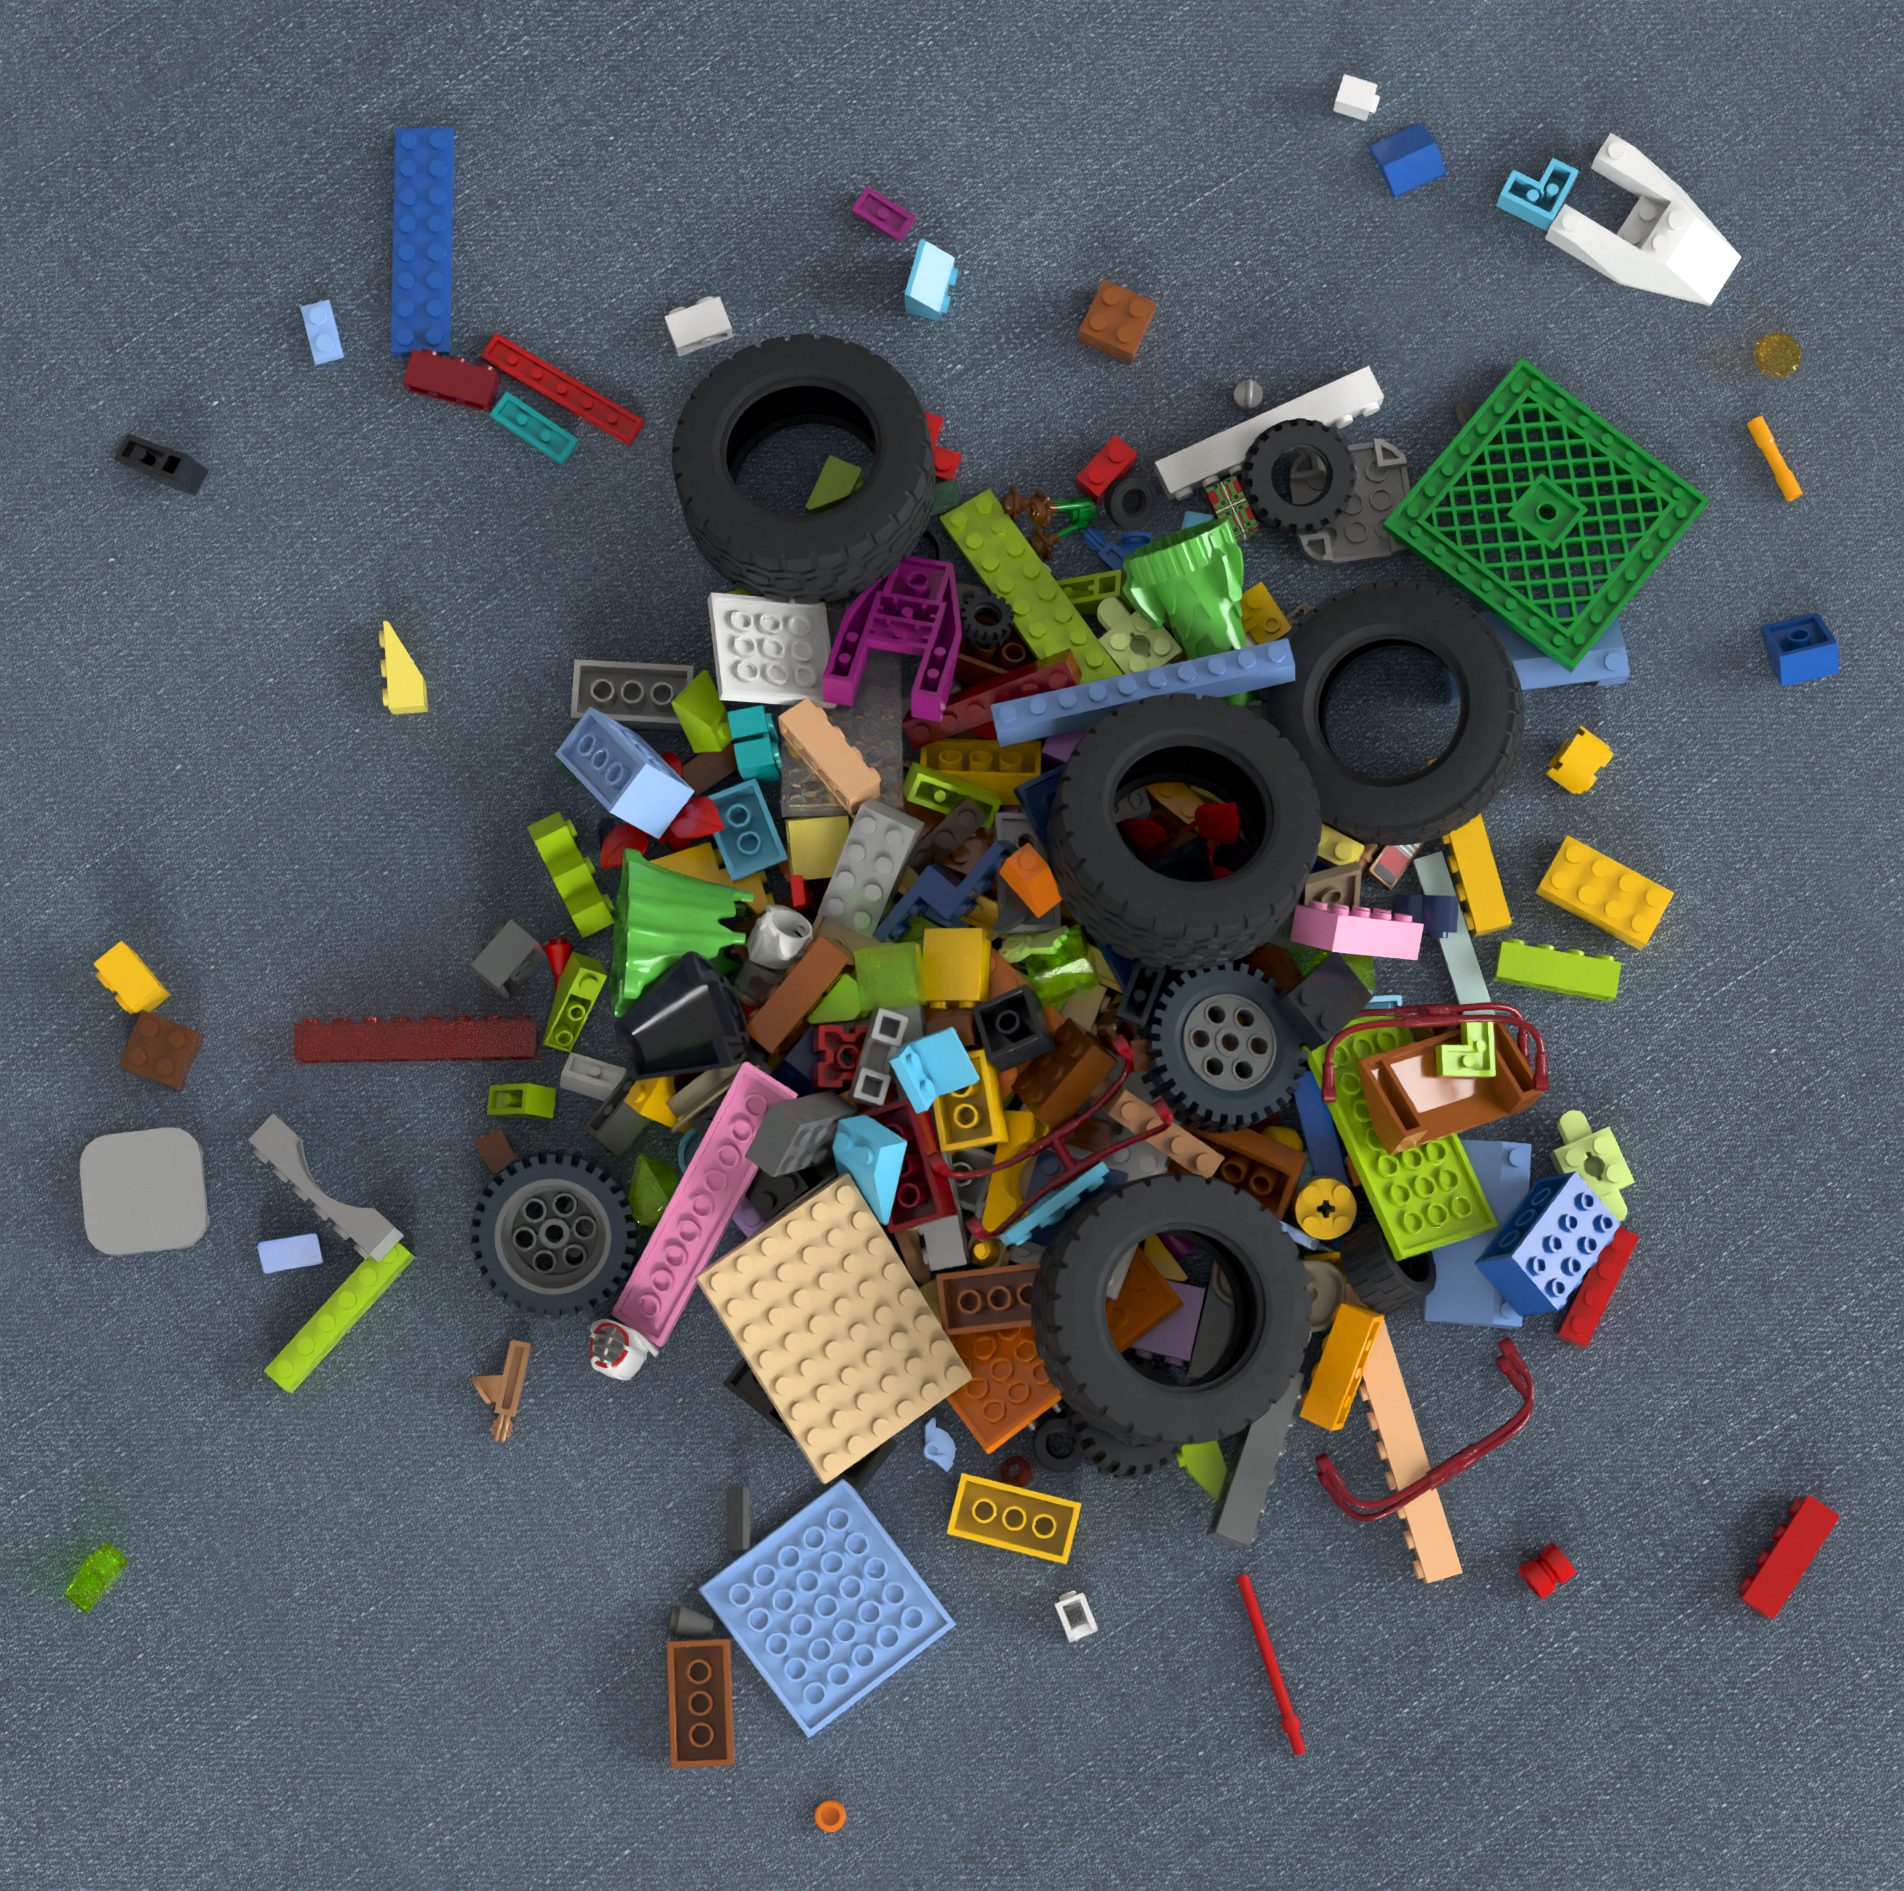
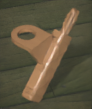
[471,1340,532,1443]

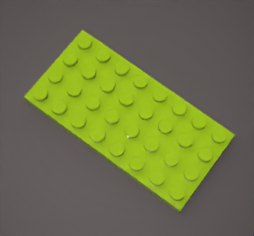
[1301,1016,1498,1261]

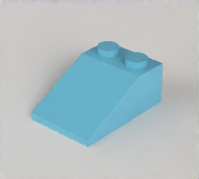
[707,778,788,882]
[833,1114,907,1225]

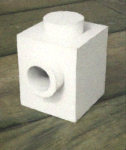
[1333,74,1380,121]

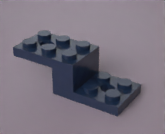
[872,840,1017,943]

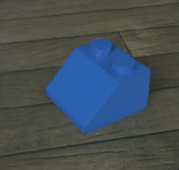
[1761,613,1839,686]

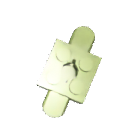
[1097,597,1182,675]
[1549,1110,1635,1222]

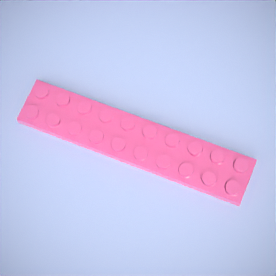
[611,1062,798,1347]

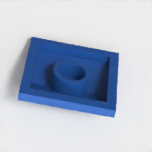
[1368,122,1447,198]

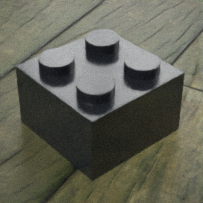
[972,983,1057,1073]

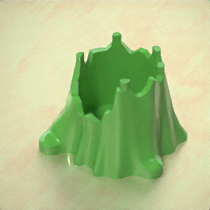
[608,848,754,1017]

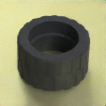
[1340,1217,1437,1315]

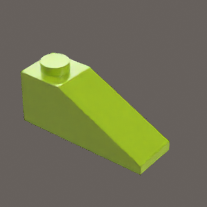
[1056,569,1135,615]
[1175,1439,1227,1502]

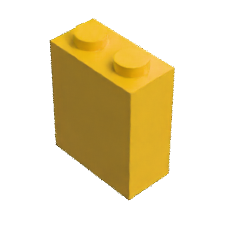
[920,928,991,1011]

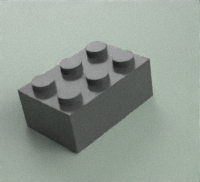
[471,919,547,1002]

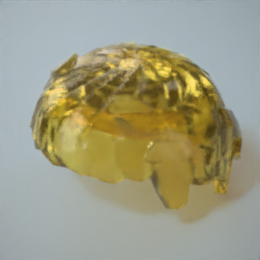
[1754,331,1802,378]

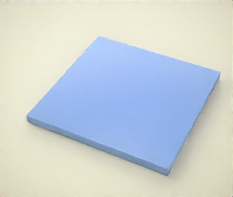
[698,1479,956,1738]

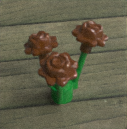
[1001,486,1096,561]

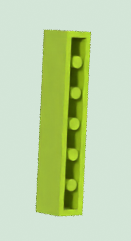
[264,1241,415,1393]

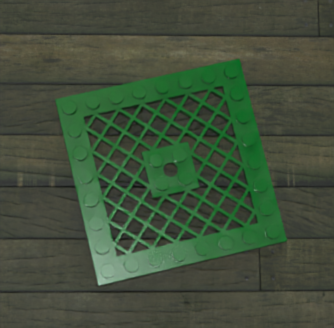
[1381,358,1710,673]

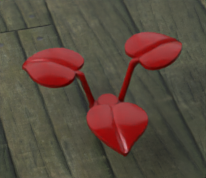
[600,752,724,870]
[1121,802,1240,880]

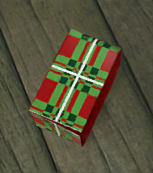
[1205,475,1260,542]

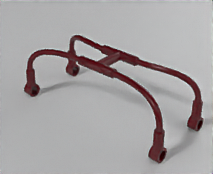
[1306,1002,1549,1103]
[926,1033,1174,1241]
[1314,1336,1535,1522]

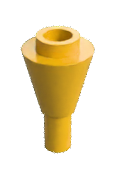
[970,1239,1000,1267]

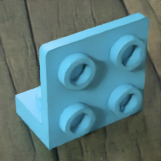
[889,1027,979,1114]

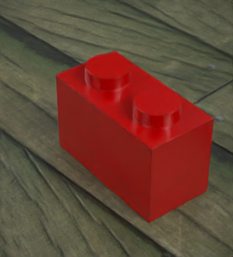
[1075,435,1138,506]

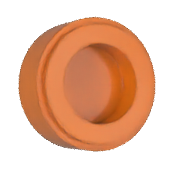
[815,1800,846,1832]

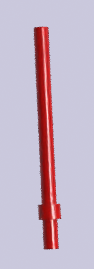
[1236,1574,1306,1756]

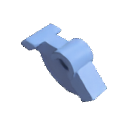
[922,1417,956,1472]

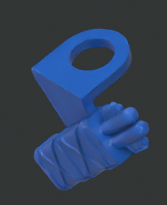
[1082,528,1151,573]

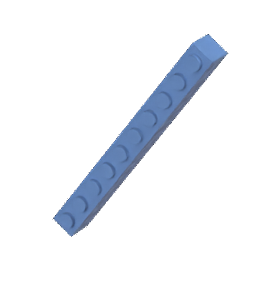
[990,638,1295,747]

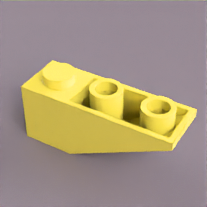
[379,621,428,715]

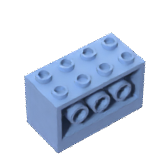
[555,706,694,839]

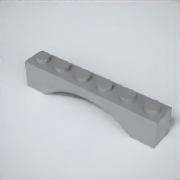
[248,1113,404,1262]

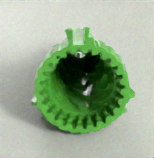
[1122,518,1259,707]

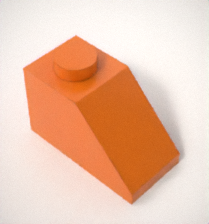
[999,842,1062,919]

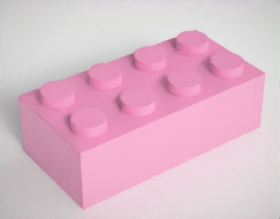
[1290,901,1424,960]

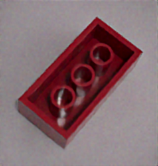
[856,1098,958,1233]

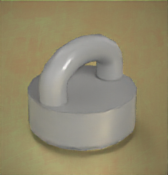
[1233,379,1263,411]

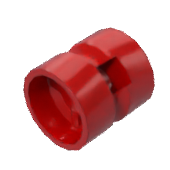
[1517,1542,1576,1600]

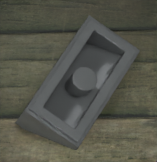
[727,1487,751,1550]

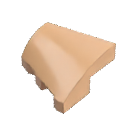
[893,1227,931,1285]

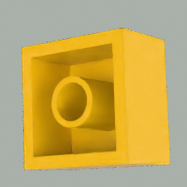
[93,940,171,1015]

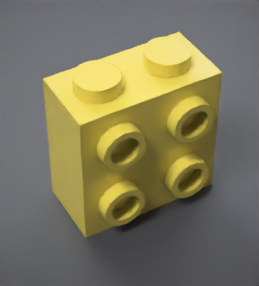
[785,813,854,880]

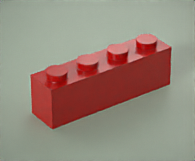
[1555,1227,1639,1348]
[1737,1495,1840,1619]

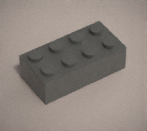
[744,1090,859,1177]

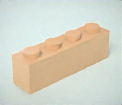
[778,698,881,814]

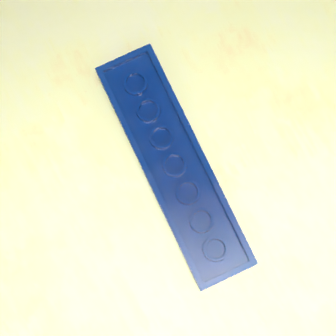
[391,128,455,356]

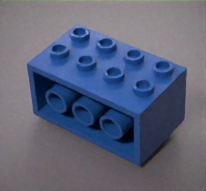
[1474,1171,1621,1316]

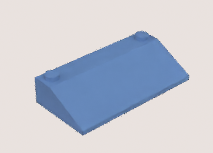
[1442,604,1630,706]
[1423,1140,1531,1329]

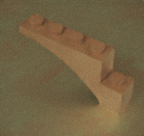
[1086,1077,1224,1178]

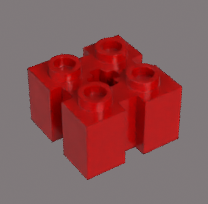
[812,1025,868,1091]

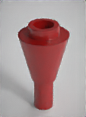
[543,938,573,993]

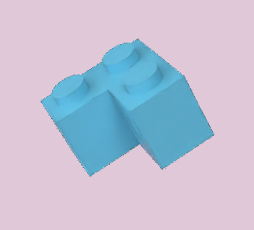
[1496,158,1579,232]

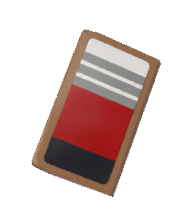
[1366,842,1425,891]

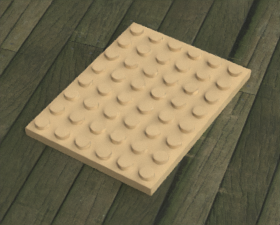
[694,1172,972,1484]

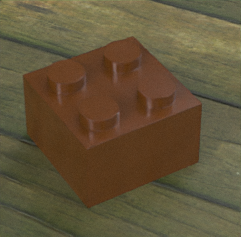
[118,1010,204,1092]

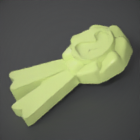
[998,926,1069,963]

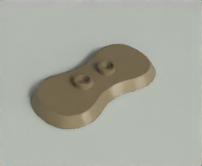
[1212,1260,1346,1332]

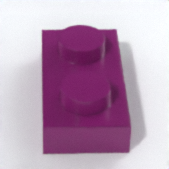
[851,186,916,244]

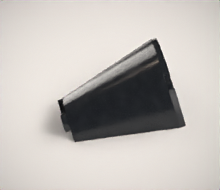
[613,951,749,1081]

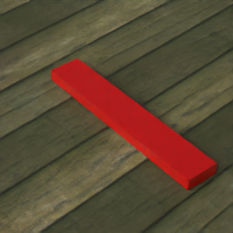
[480,332,646,447]

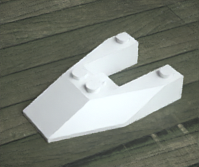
[1545,133,1741,306]

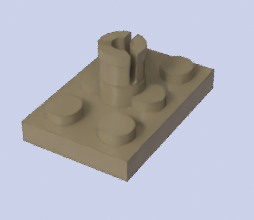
[1299,861,1362,947]

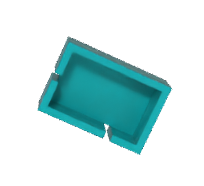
[727,705,786,785]

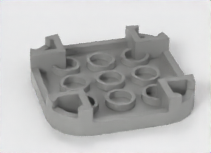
[1289,438,1410,566]
[79,1127,210,1257]

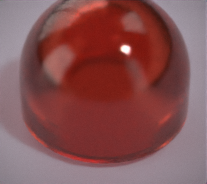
[1000,1456,1032,1488]

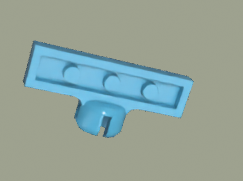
[999,1161,1109,1246]

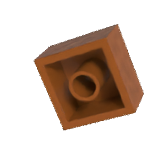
[1078,279,1157,365]

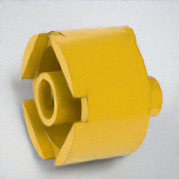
[1545,725,1614,795]
[1292,1175,1357,1240]

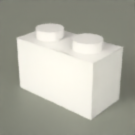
[664,296,733,357]

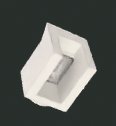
[1055,1591,1098,1642]

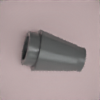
[667,1605,714,1637]

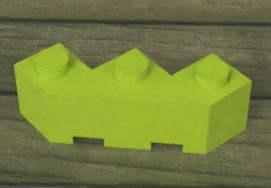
[527,811,615,939]

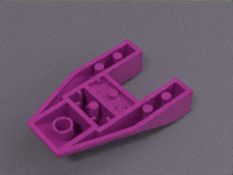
[822,556,962,722]

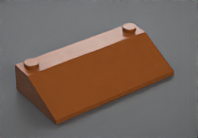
[1357,1022,1544,1156]

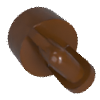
[1097,1002,1144,1056]

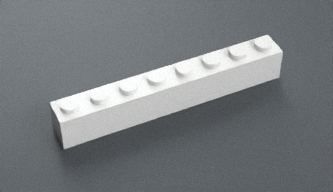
[1154,366,1384,501]

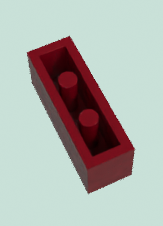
[403,348,500,413]

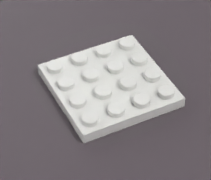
[708,592,837,709]

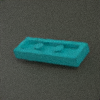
[489,391,579,466]

